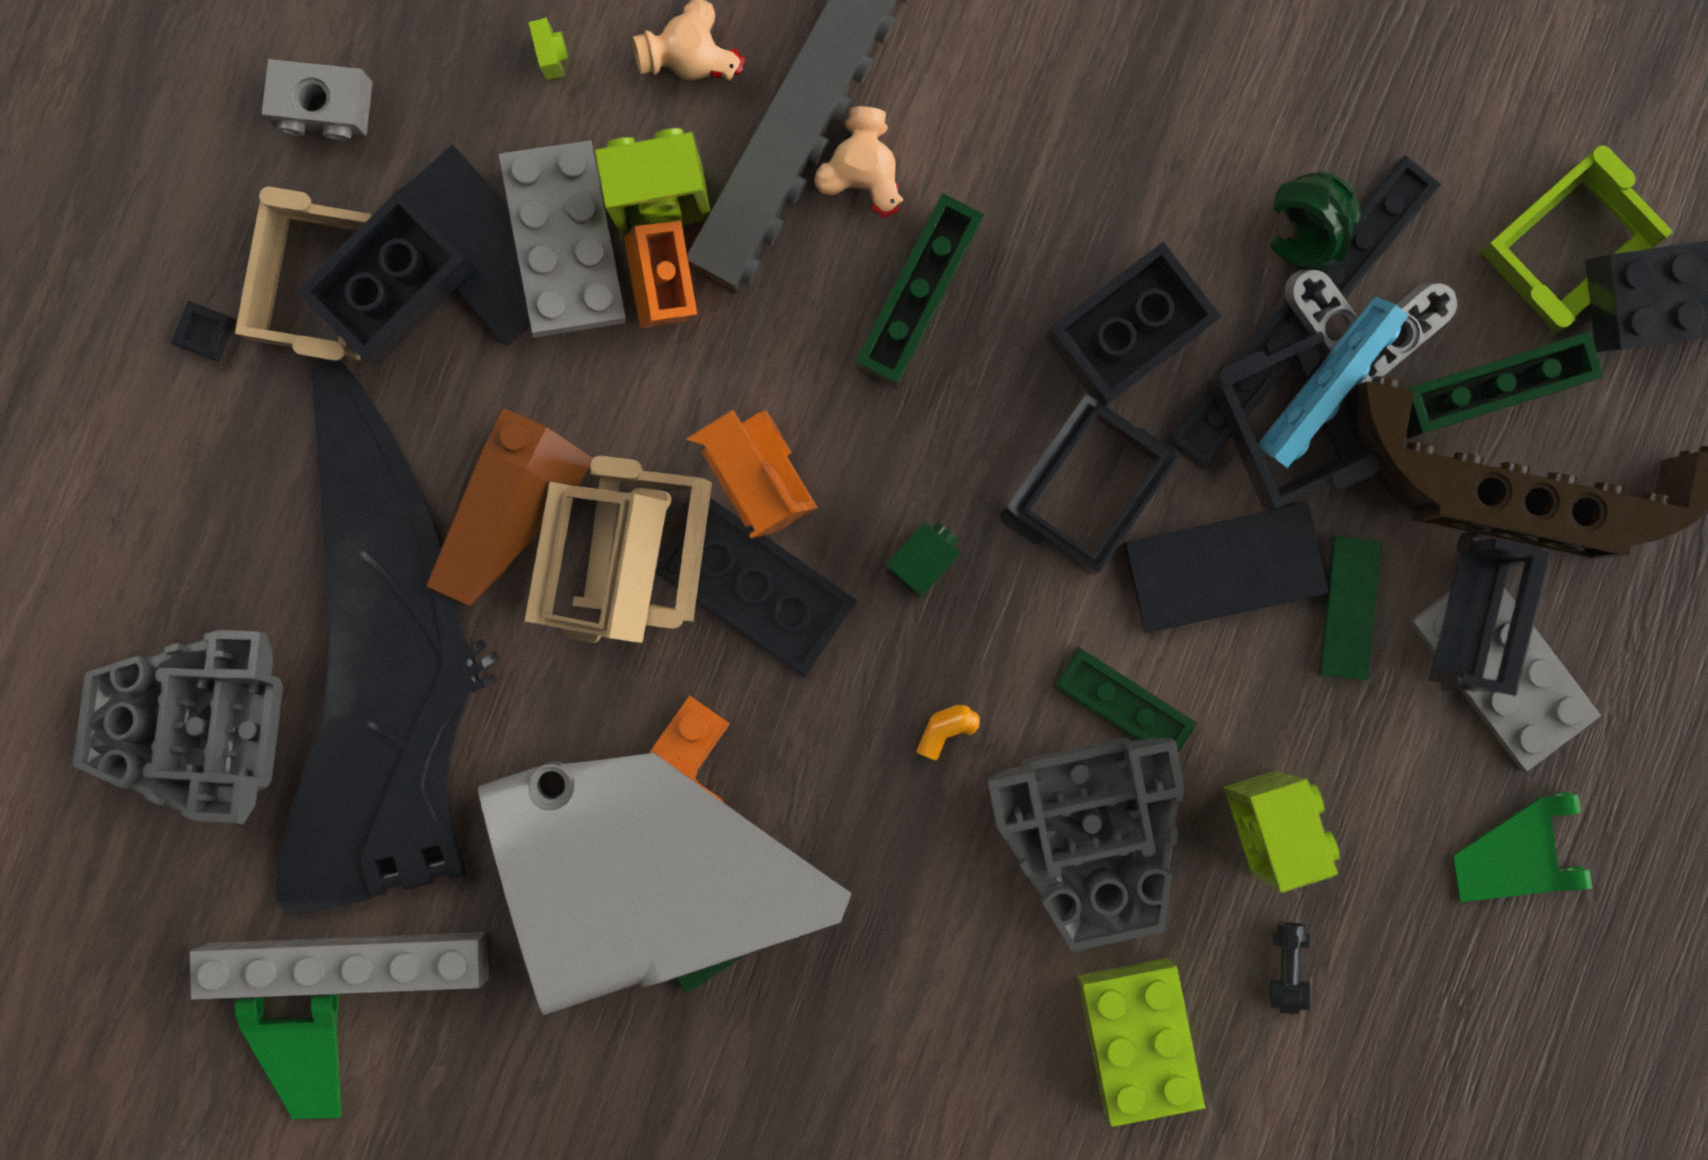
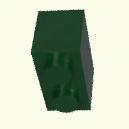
[885,521,961,599]

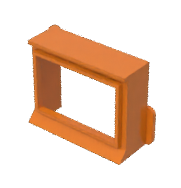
[685,410,818,538]

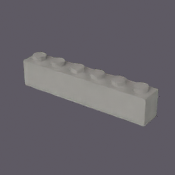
[190,932,489,1000]

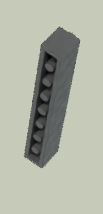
[687,0,909,294]

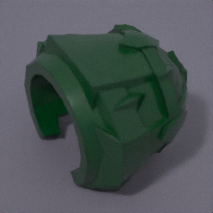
[1270,171,1362,271]

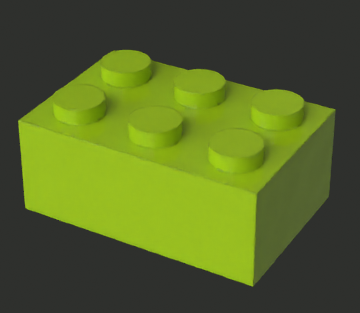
[595,128,711,238]
[1223,770,1340,893]
[1077,958,1205,1127]

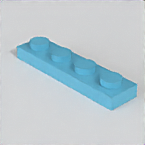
[1258,296,1409,468]

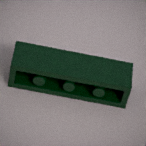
[855,193,984,390]
[1406,332,1605,439]

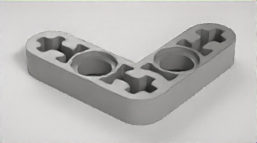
[1285,269,1457,385]

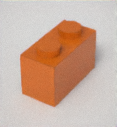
[624,220,697,329]

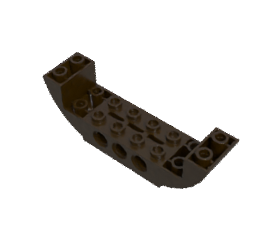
[1343,376,1708,559]

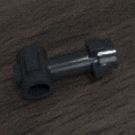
[1270,922,1310,1014]

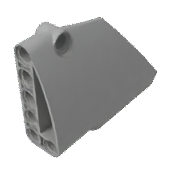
[478,753,852,1015]

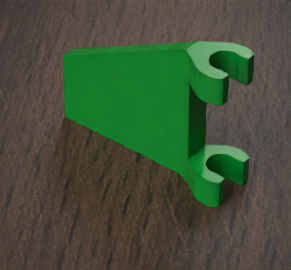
[1452,792,1592,902]
[235,994,342,1119]

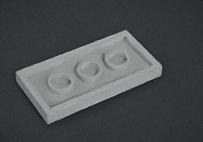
[499,140,626,338]
[1409,588,1601,772]

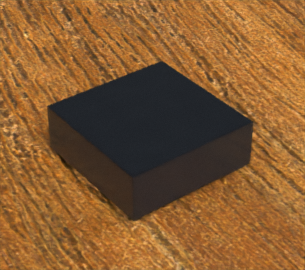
[171,300,236,362]

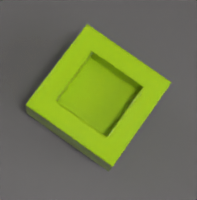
[528,18,569,80]

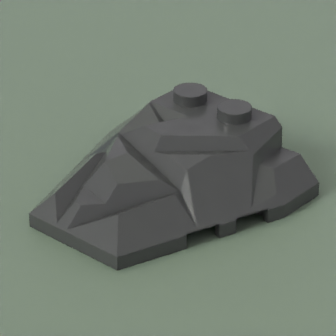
[72,630,283,824]
[986,738,1184,952]

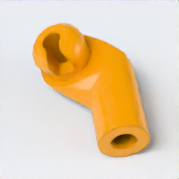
[916,704,980,761]

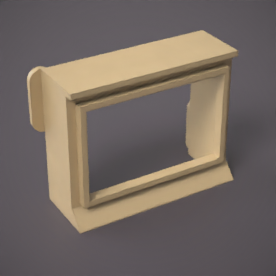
[235,186,372,361]
[572,456,712,629]
[525,482,671,643]

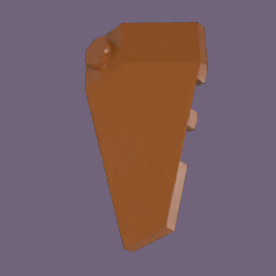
[426,408,593,607]

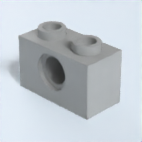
[262,59,373,141]

